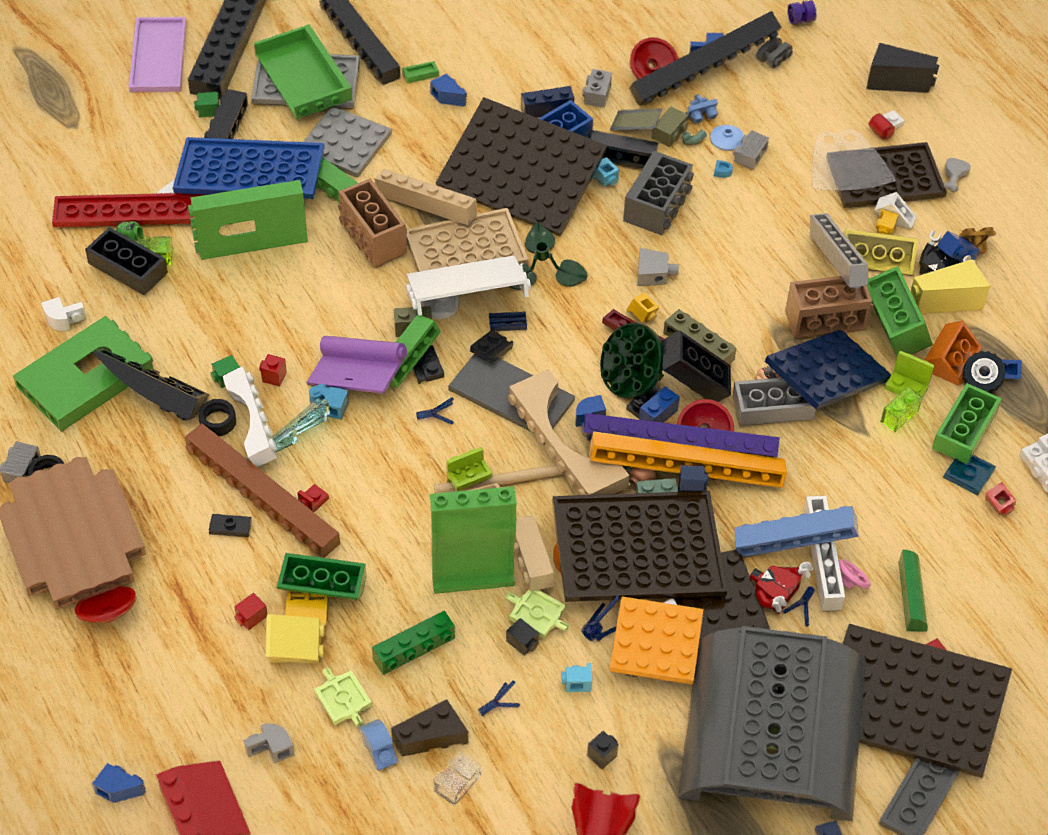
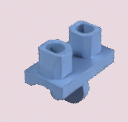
[685,94,718,124]

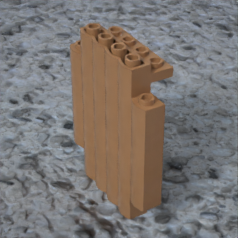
[0,457,146,610]

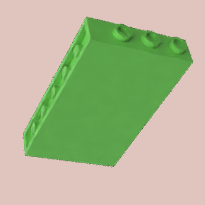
[254,24,352,119]

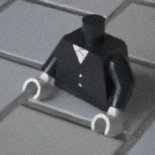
[919,230,976,275]

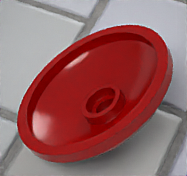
[630,37,678,80]
[677,399,734,432]
[75,586,137,624]

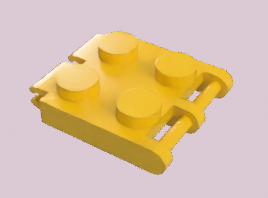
[285,591,328,629]

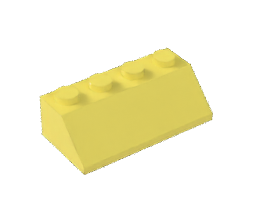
[844,229,918,275]

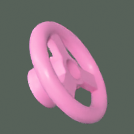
[839,559,871,589]

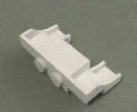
[1019,434,1048,493]

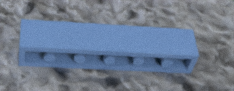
[735,506,859,557]

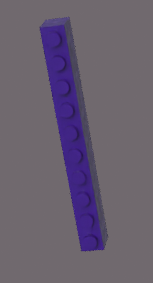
[583,413,780,457]

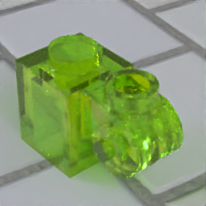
[136,236,173,265]

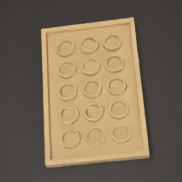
[406,208,528,272]

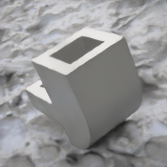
[244,724,295,763]

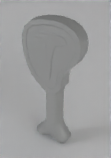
[943,158,971,192]

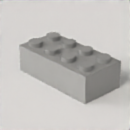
[732,378,816,426]

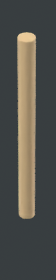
[434,464,565,493]

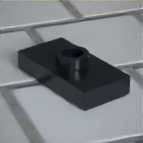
[209,514,252,537]

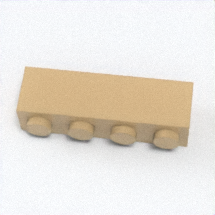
[514,515,554,591]

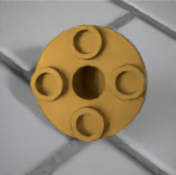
[959,227,996,254]

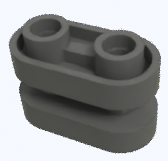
[756,37,793,68]

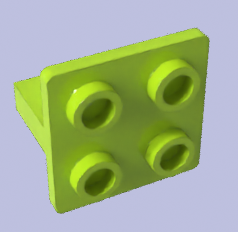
[446,447,492,491]

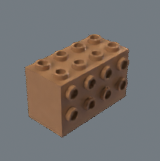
[338,178,408,267]

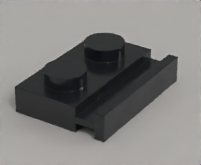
[470,330,514,363]
[413,345,444,384]

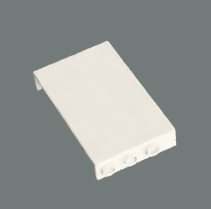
[406,255,531,316]

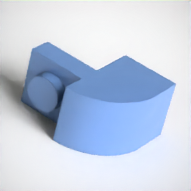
[358,719,398,770]

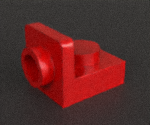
[297,484,329,512]

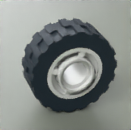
[962,351,1006,393]

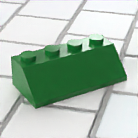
[277,553,367,600]

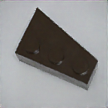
[391,699,469,757]

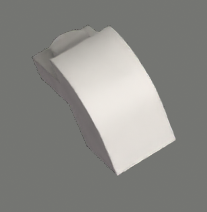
[41,297,86,331]

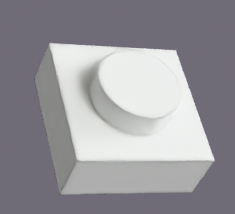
[883,110,905,129]

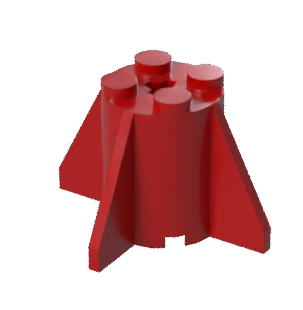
[572,783,640,835]

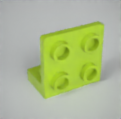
[885,351,934,404]

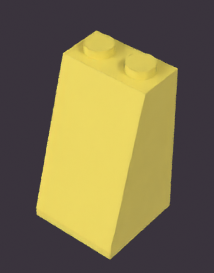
[911,260,990,314]

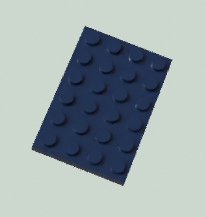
[764,329,891,410]

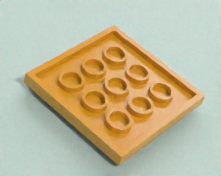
[609,597,703,685]

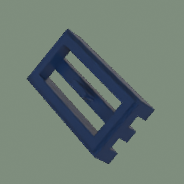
[489,311,527,331]

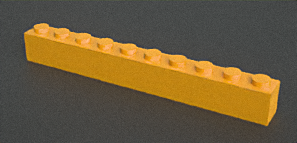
[590,432,787,488]

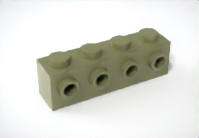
[663,309,737,364]

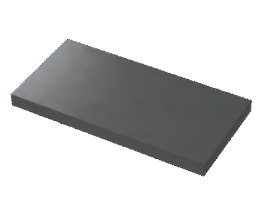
[448,354,575,434]

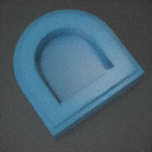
[714,160,733,178]

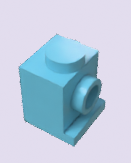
[593,157,619,187]
[561,663,592,692]

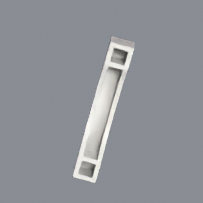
[222,366,277,467]

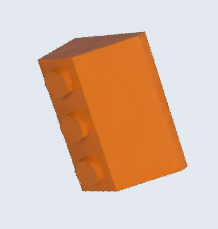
[924,320,982,385]

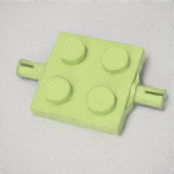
[506,589,569,639]
[314,667,372,728]

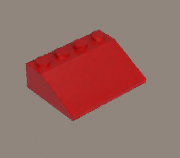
[156,760,251,835]

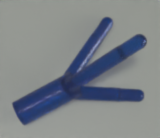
[416,397,454,424]
[783,586,815,627]
[478,680,520,716]

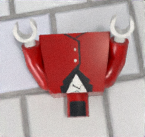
[750,562,813,614]

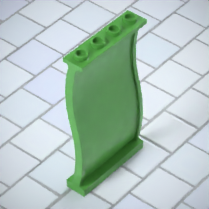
[430,486,517,594]

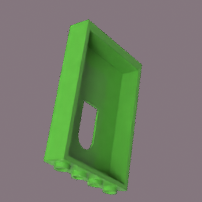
[188,180,308,260]
[13,316,153,432]

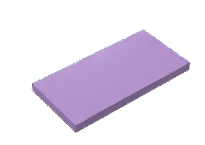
[129,17,187,92]

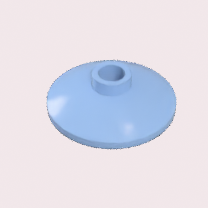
[710,125,744,151]

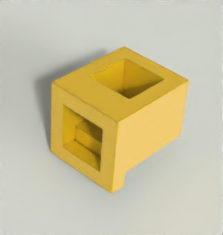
[875,209,899,235]
[626,292,659,323]

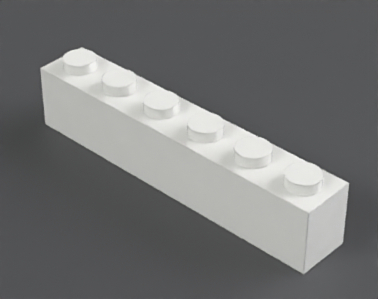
[804,496,845,611]

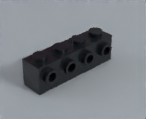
[204,89,248,139]

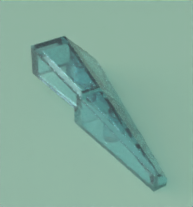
[246,398,330,463]

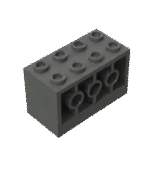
[623,151,694,235]

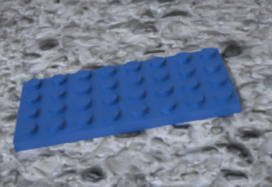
[173,137,325,199]

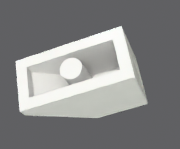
[875,192,916,229]

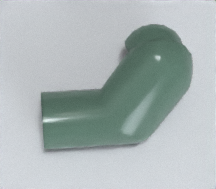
[681,130,707,144]

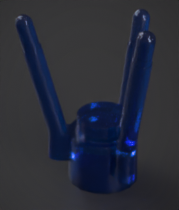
[581,596,620,642]

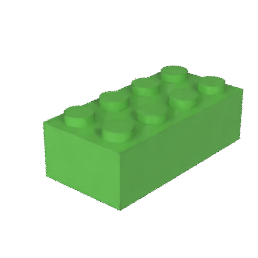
[932,383,1002,465]

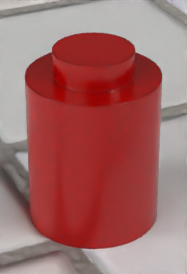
[869,113,895,139]

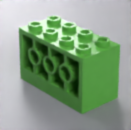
[867,266,933,356]

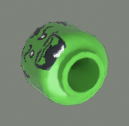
[116,221,143,243]

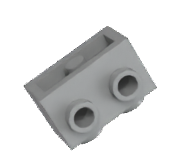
[582,69,612,108]

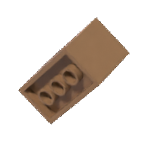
[785,276,872,339]

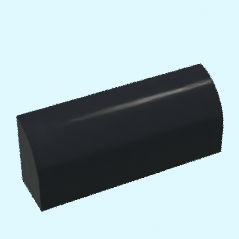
[588,130,659,168]

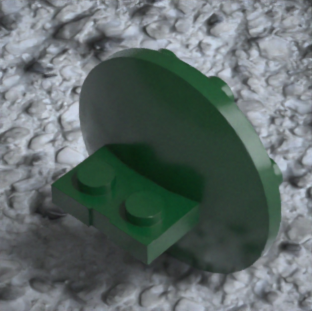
[600,323,664,399]

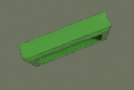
[402,61,439,83]

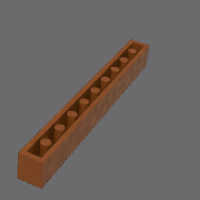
[185,423,340,558]

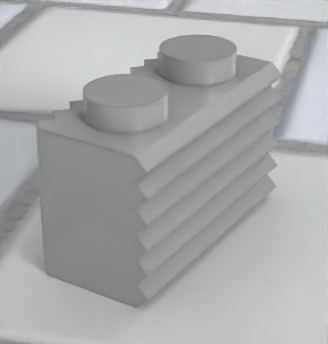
[733,130,769,169]
[0,441,41,483]

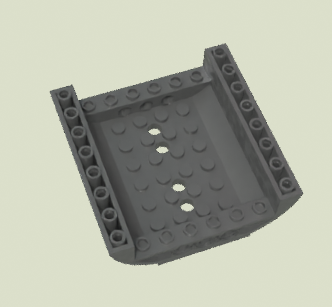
[678,626,866,821]

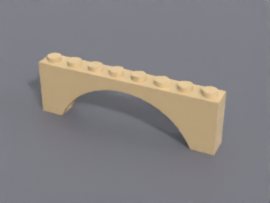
[508,369,629,495]

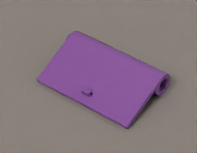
[306,335,408,394]

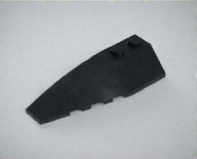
[94,348,209,421]

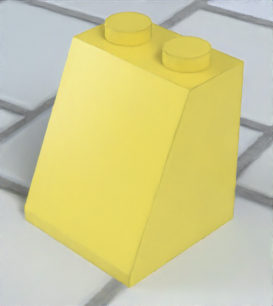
[266,614,324,663]

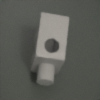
[637,248,679,286]

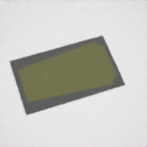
[610,108,663,130]

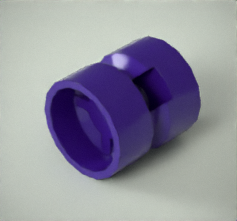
[787,0,816,25]

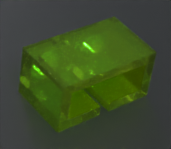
[880,387,923,432]

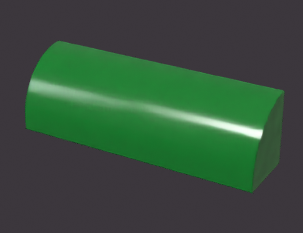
[898,549,928,632]

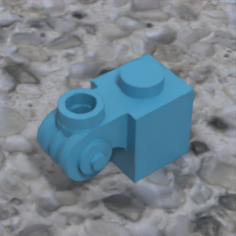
[309,384,349,420]

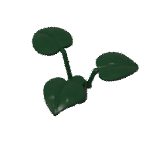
[508,222,588,290]

